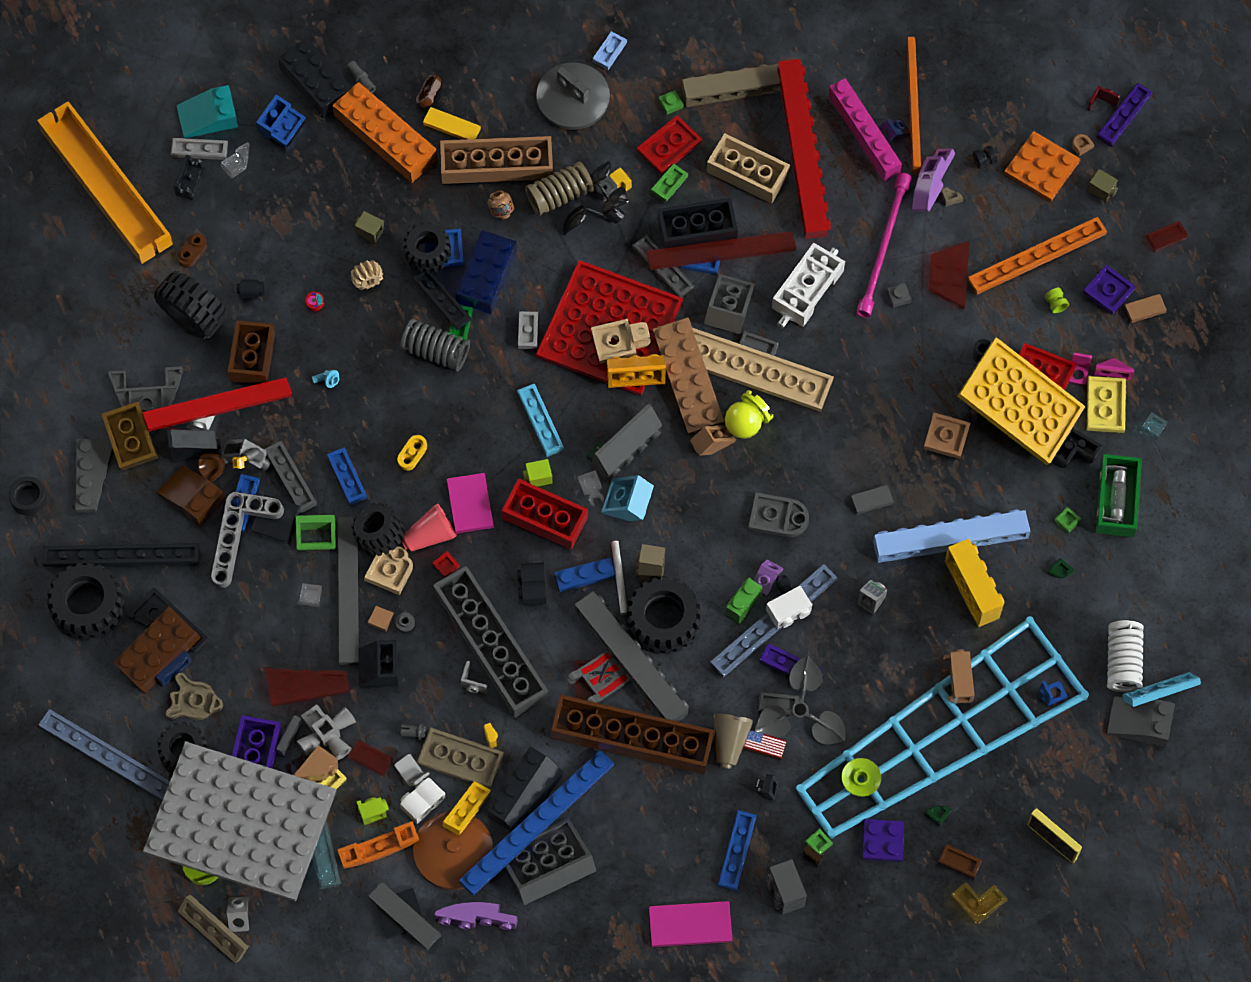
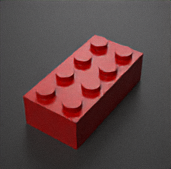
[502,478,588,550]

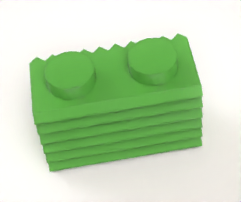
[724,578,763,624]

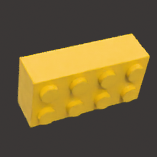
[945,539,1004,627]

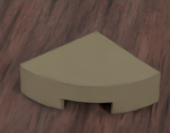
[940,187,963,207]

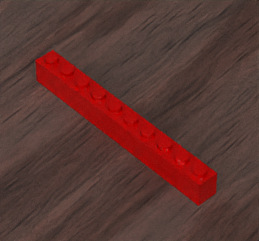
[777,59,831,239]

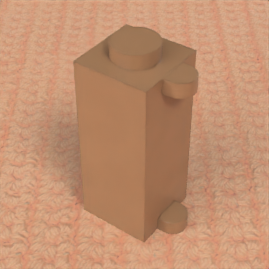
[943,650,975,704]

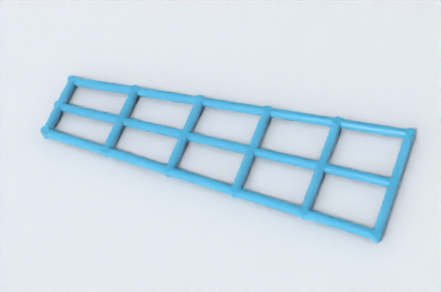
[796,616,1089,839]

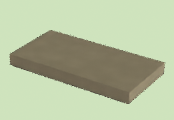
[416,727,504,790]

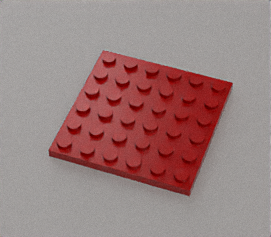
[536,260,683,396]

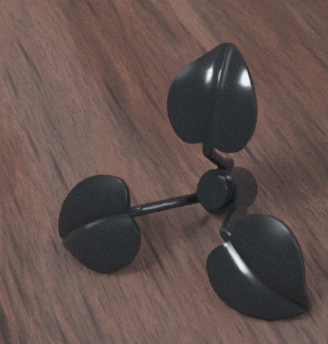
[563,161,629,235]

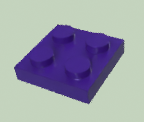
[1083,265,1136,315]
[863,819,904,862]

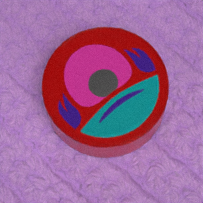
[305,292,324,311]

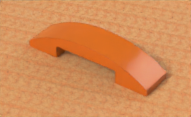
[337,821,419,869]

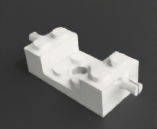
[772,243,845,328]

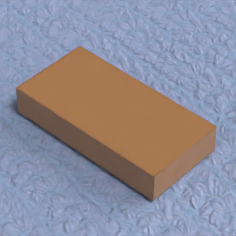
[1124,294,1167,323]

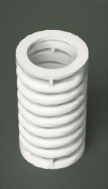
[1107,620,1144,692]

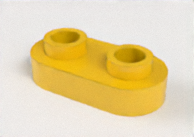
[397,435,427,471]

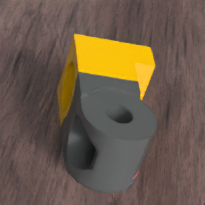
[597,167,632,201]

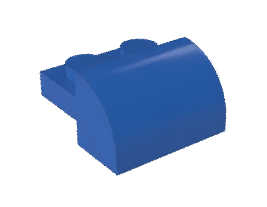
[256,94,306,147]

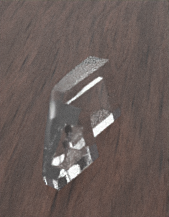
[220,142,250,178]

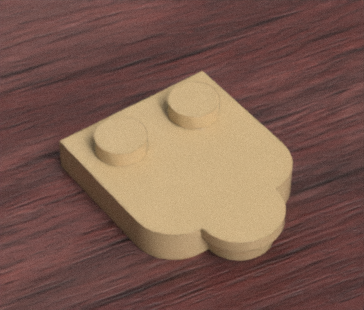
[364,546,413,595]

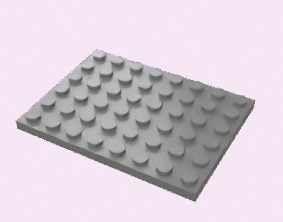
[143,742,336,902]

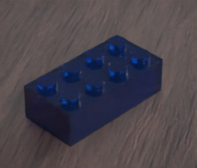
[455,230,517,314]

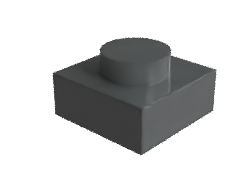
[887,284,911,308]

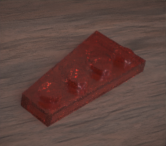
[265,668,350,706]

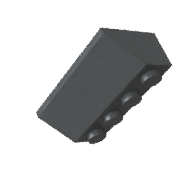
[591,404,662,480]

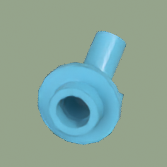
[312,370,339,388]

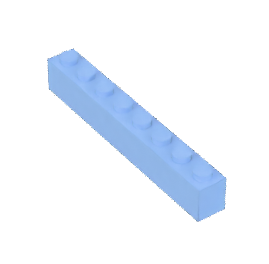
[873,509,1030,563]

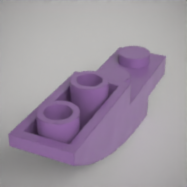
[912,149,955,212]
[435,902,518,930]

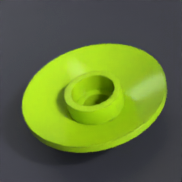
[842,758,881,797]

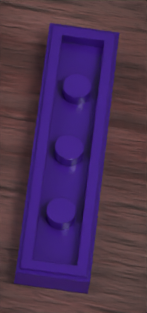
[1097,83,1153,147]

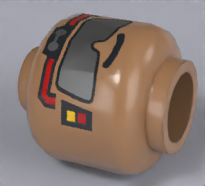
[487,191,514,220]

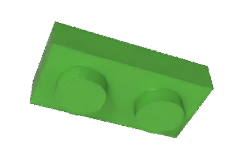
[651,164,688,203]

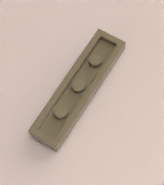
[178,895,249,963]

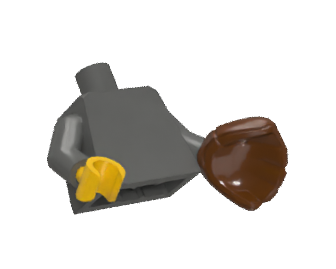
[197,439,270,482]

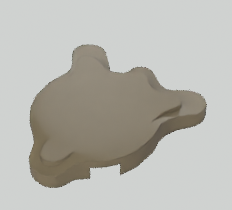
[165,672,223,721]

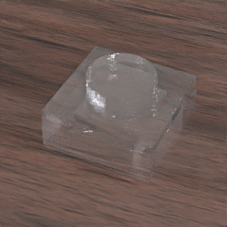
[299,583,322,606]

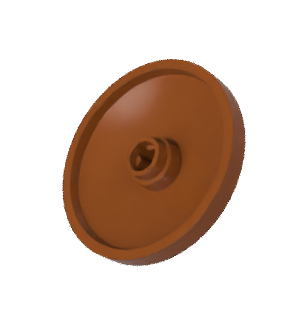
[413,811,493,890]

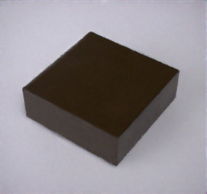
[802,845,823,867]

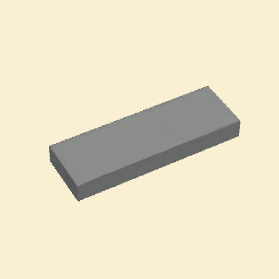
[171,138,228,160]

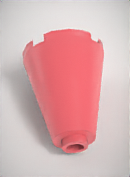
[401,504,457,551]

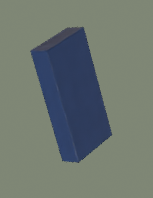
[156,650,191,687]

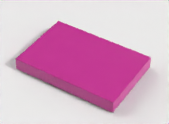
[447,473,494,534]

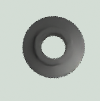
[395,613,415,632]

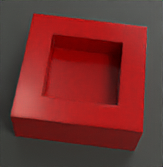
[432,551,460,578]

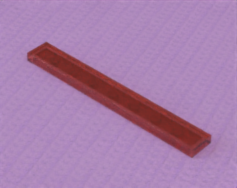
[646,231,796,270]

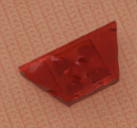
[928,242,970,309]

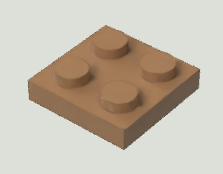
[923,413,970,459]

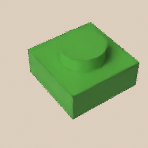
[659,90,683,115]

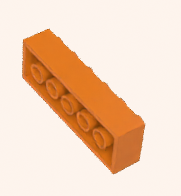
[333,82,438,183]

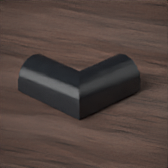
[1052,428,1103,468]

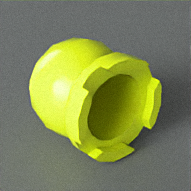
[725,390,773,439]

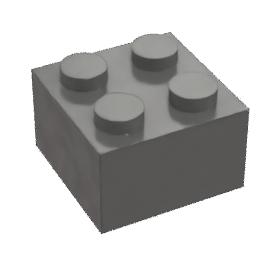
[766,859,807,915]

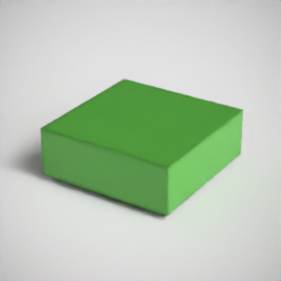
[1054,506,1081,534]
[804,828,833,855]

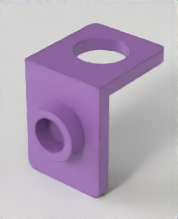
[753,560,783,595]

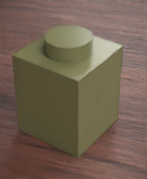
[1087,169,1118,202]
[354,211,384,243]

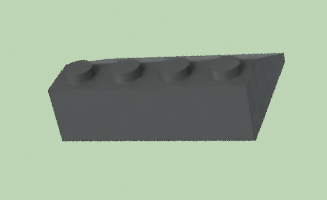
[504,818,596,905]

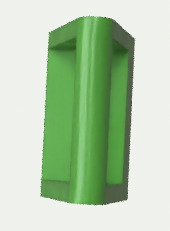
[296,515,336,550]

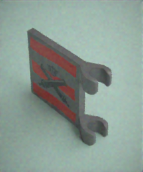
[566,650,631,703]

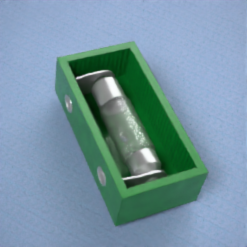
[1095,454,1142,538]

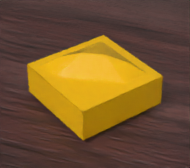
[483,723,498,748]

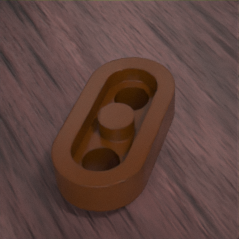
[416,73,441,107]
[177,233,207,268]

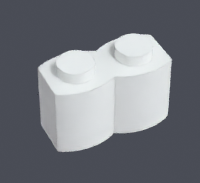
[400,777,446,824]

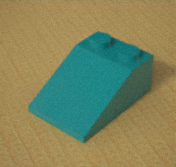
[177,85,238,138]

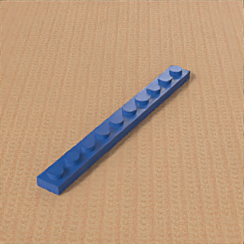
[459,750,614,896]

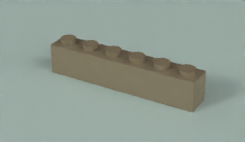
[682,63,781,107]

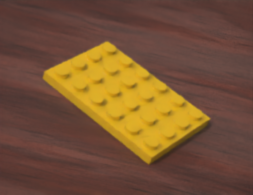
[957,337,1085,465]

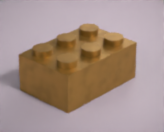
[101,402,158,471]

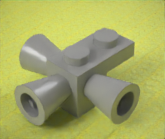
[296,704,356,761]

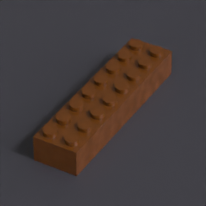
[550,695,714,774]

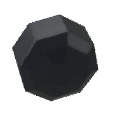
[776,574,792,594]

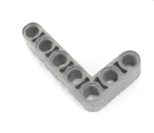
[211,492,284,588]

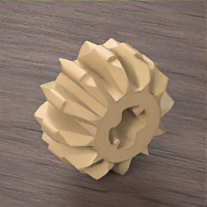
[351,260,383,290]

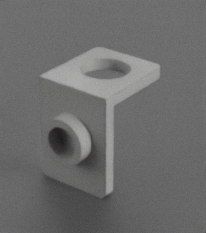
[461,661,487,694]
[394,754,430,786]
[227,896,249,932]

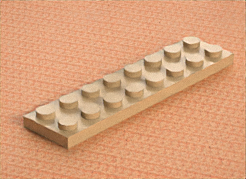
[692,328,834,412]

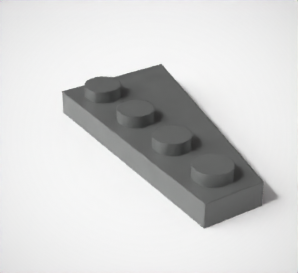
[76,438,113,513]

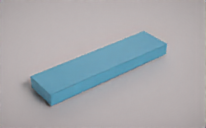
[517,384,564,457]
[1122,672,1201,707]

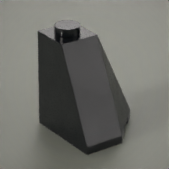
[167,423,222,463]

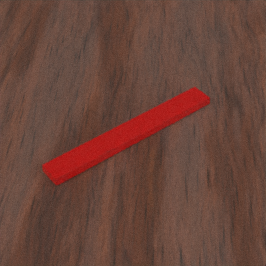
[142,377,292,432]

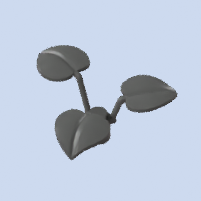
[755,656,846,745]

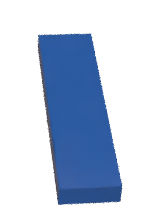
[718,810,757,891]

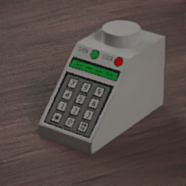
[857,580,887,615]

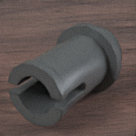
[401,724,426,740]

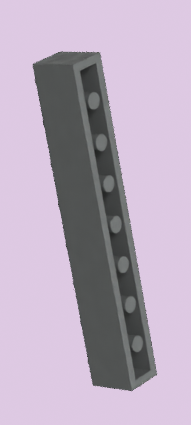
[575,591,689,722]

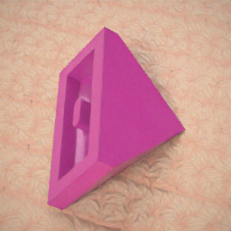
[1094,358,1134,380]

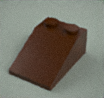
[157,465,225,527]

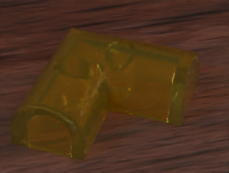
[951,882,1008,926]

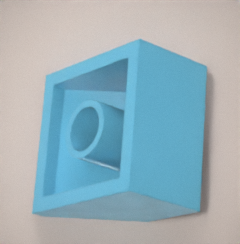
[601,475,654,521]

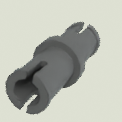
[346,61,376,93]

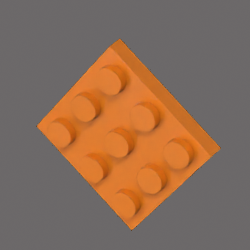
[1004,131,1080,203]

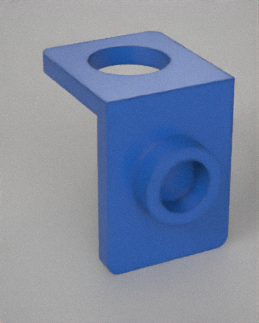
[1039,681,1068,707]

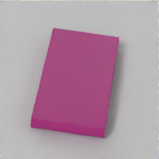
[649,901,732,947]

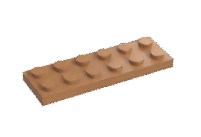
[653,317,724,435]

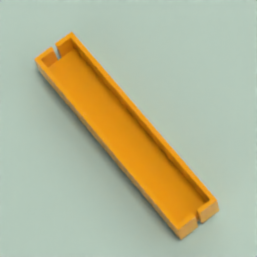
[37,101,173,264]

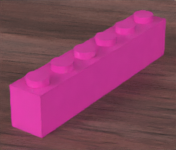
[828,78,902,182]

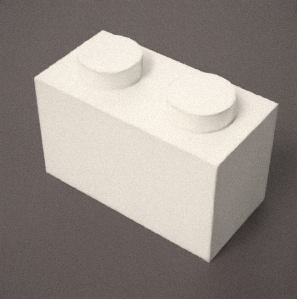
[766,586,812,629]

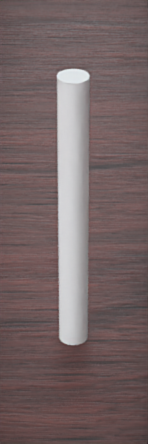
[611,541,627,615]

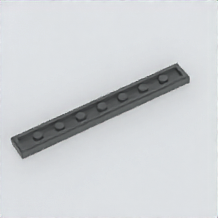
[338,517,359,665]

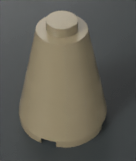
[713,714,753,769]

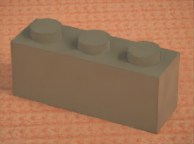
[635,544,665,583]

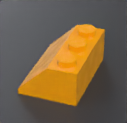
[606,354,666,388]

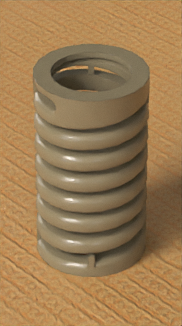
[525,161,594,216]

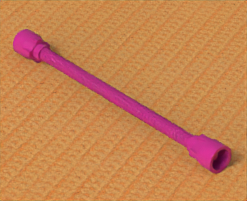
[856,173,912,318]

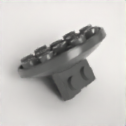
[536,63,610,130]

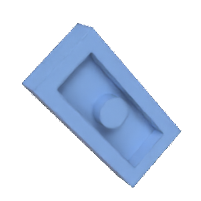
[593,31,627,70]

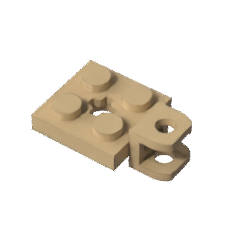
[591,319,650,364]

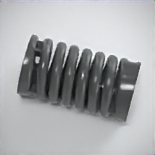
[400,318,470,372]

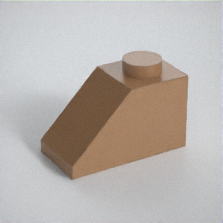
[690,425,736,456]
[294,745,338,782]

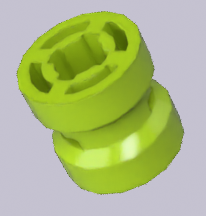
[1044,288,1069,313]

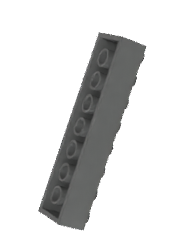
[433,566,548,718]

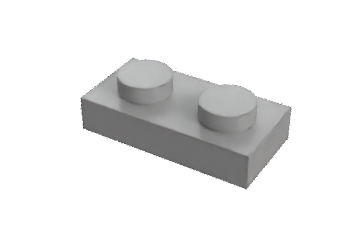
[518,311,538,349]

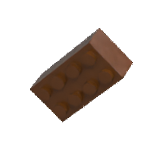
[113,606,201,693]

